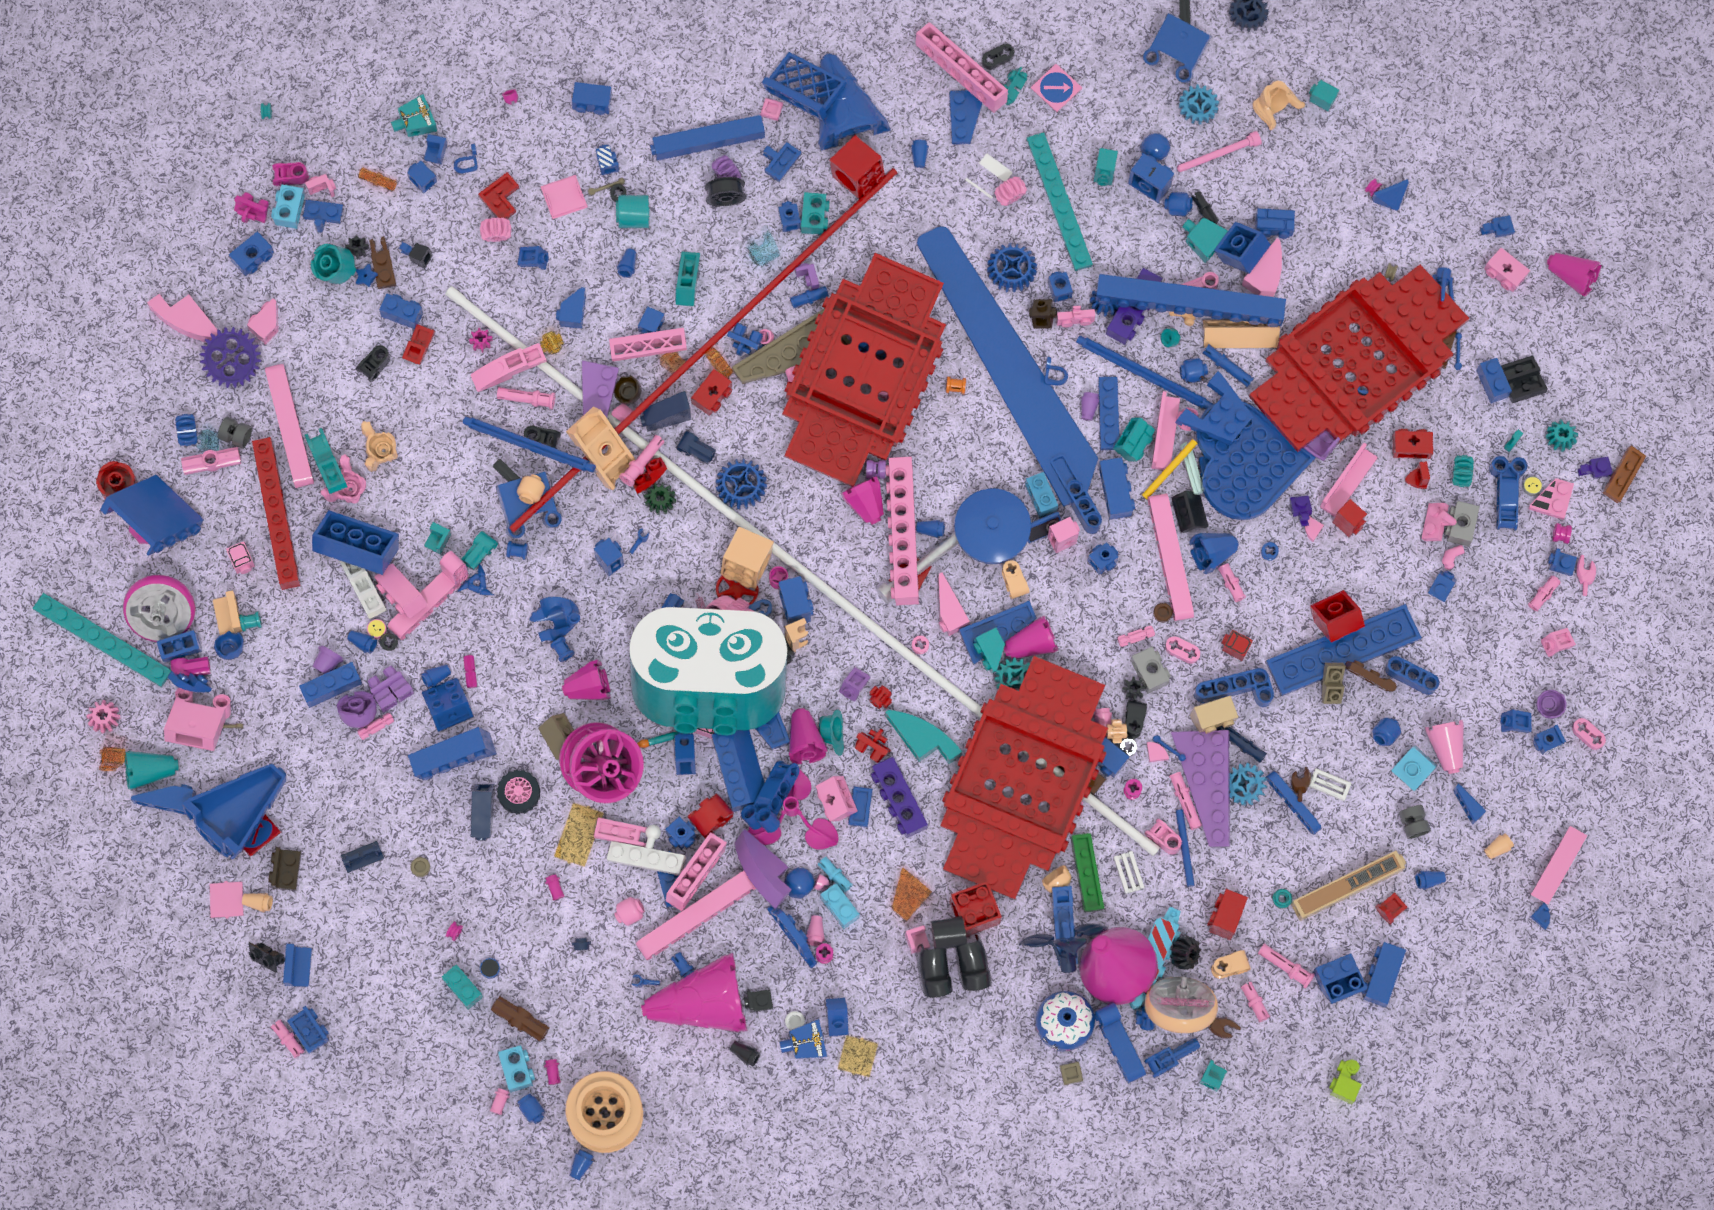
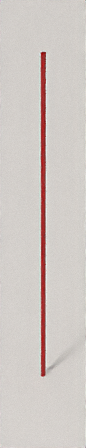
[509,168,897,533]

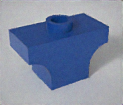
[826,997,849,1037]

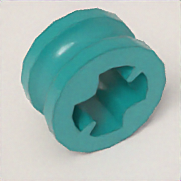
[261,103,272,119]

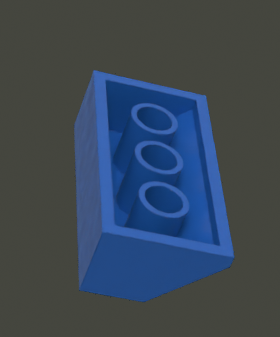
[712,730,764,812]

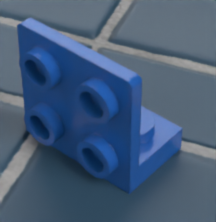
[422,678,474,732]

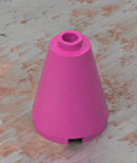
[1547,253,1602,297]
[1004,616,1059,659]
[789,708,827,764]

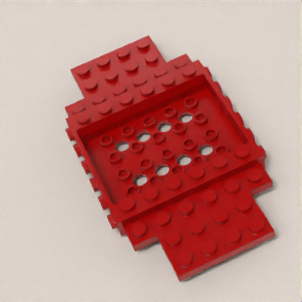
[782,253,946,487]
[1249,264,1470,452]
[940,656,1109,900]

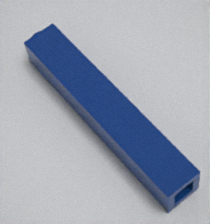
[650,115,765,161]

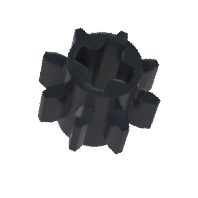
[345,235,369,260]
[1122,677,1146,701]

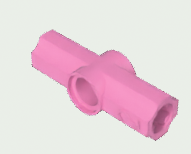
[181,447,241,475]

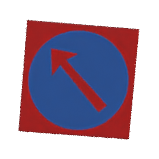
[244,814,281,857]

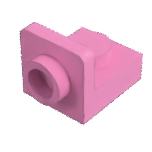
[1541,628,1576,657]

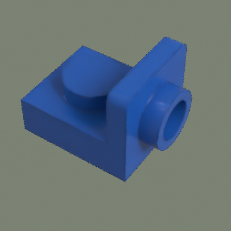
[518,246,549,270]
[1548,548,1577,576]
[1500,709,1532,733]

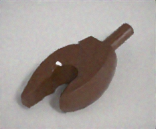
[1291,767,1311,802]
[1209,1017,1241,1039]

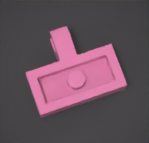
[1056,306,1095,328]

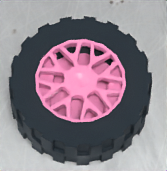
[497,770,541,815]

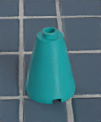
[124,751,179,790]

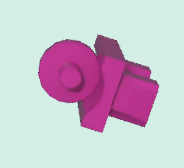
[234,192,269,223]

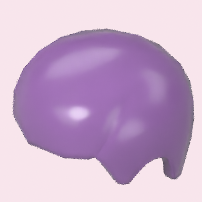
[1536,690,1567,719]

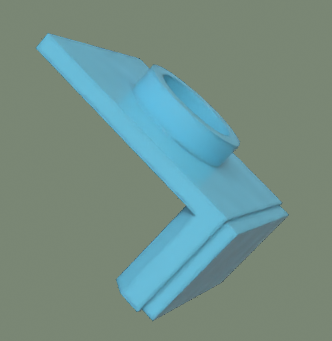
[1391,745,1438,791]

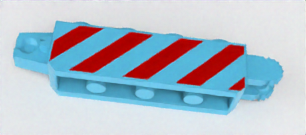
[1129,907,1181,1010]

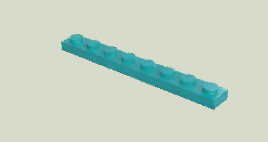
[1026,132,1093,271]
[32,593,171,688]

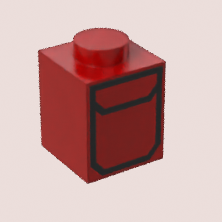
[1221,630,1253,661]

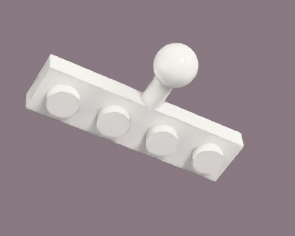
[606,825,686,875]

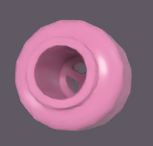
[614,897,645,926]

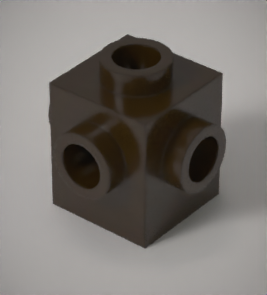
[1029,299,1057,329]

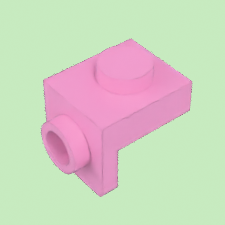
[305,174,336,197]

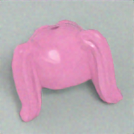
[321,454,366,504]

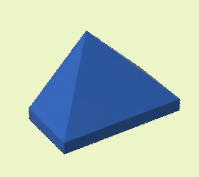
[1372,179,1409,211]

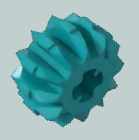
[1545,419,1578,452]
[1452,455,1474,487]

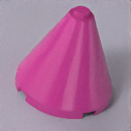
[1079,927,1158,1005]

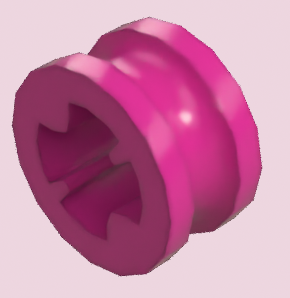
[1365,178,1382,197]
[446,921,463,941]

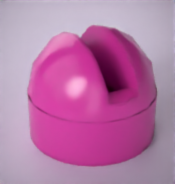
[502,89,518,105]

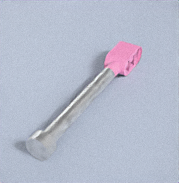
[876,532,958,604]

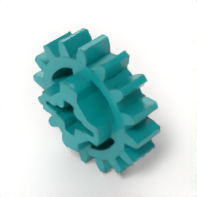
[994,658,1030,691]

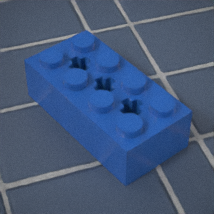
[312,510,399,575]

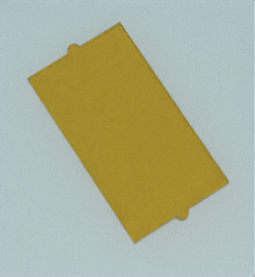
[554,803,604,867]

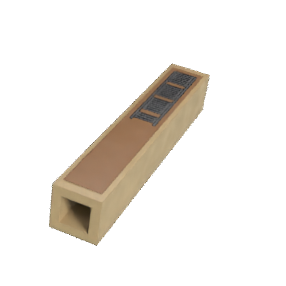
[1291,851,1406,921]

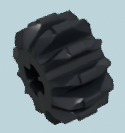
[1170,936,1202,970]

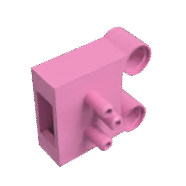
[164,688,231,751]

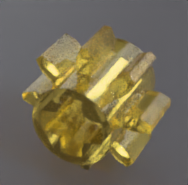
[540,331,564,355]

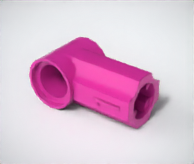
[170,657,211,677]

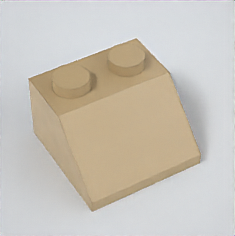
[1190,695,1238,734]

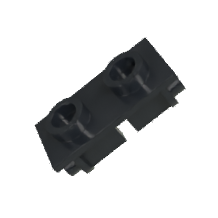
[248,942,285,973]

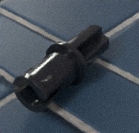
[1191,191,1219,224]

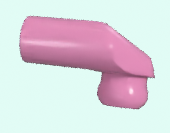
[1442,545,1465,570]

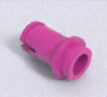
[545,874,565,901]
[544,1059,561,1085]

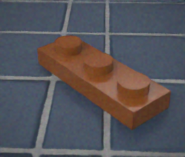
[1602,445,1646,503]

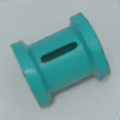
[239,611,262,632]

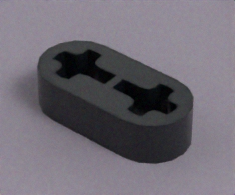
[982,44,1015,70]

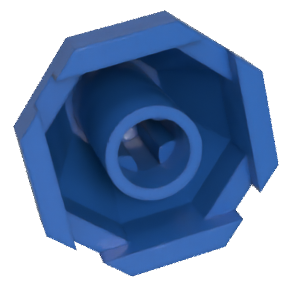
[1189,533,1239,574]

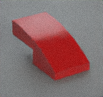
[402,324,436,365]

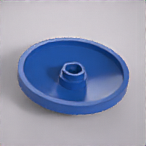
[954,488,1031,564]

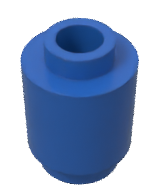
[518,1093,546,1124]

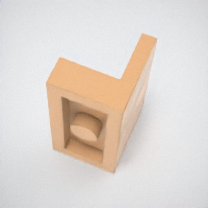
[213,590,242,635]

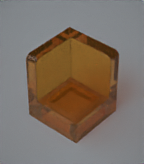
[660,352,686,374]

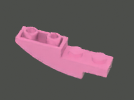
[470,343,547,392]

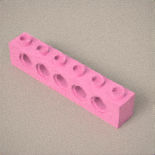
[915,22,1008,113]

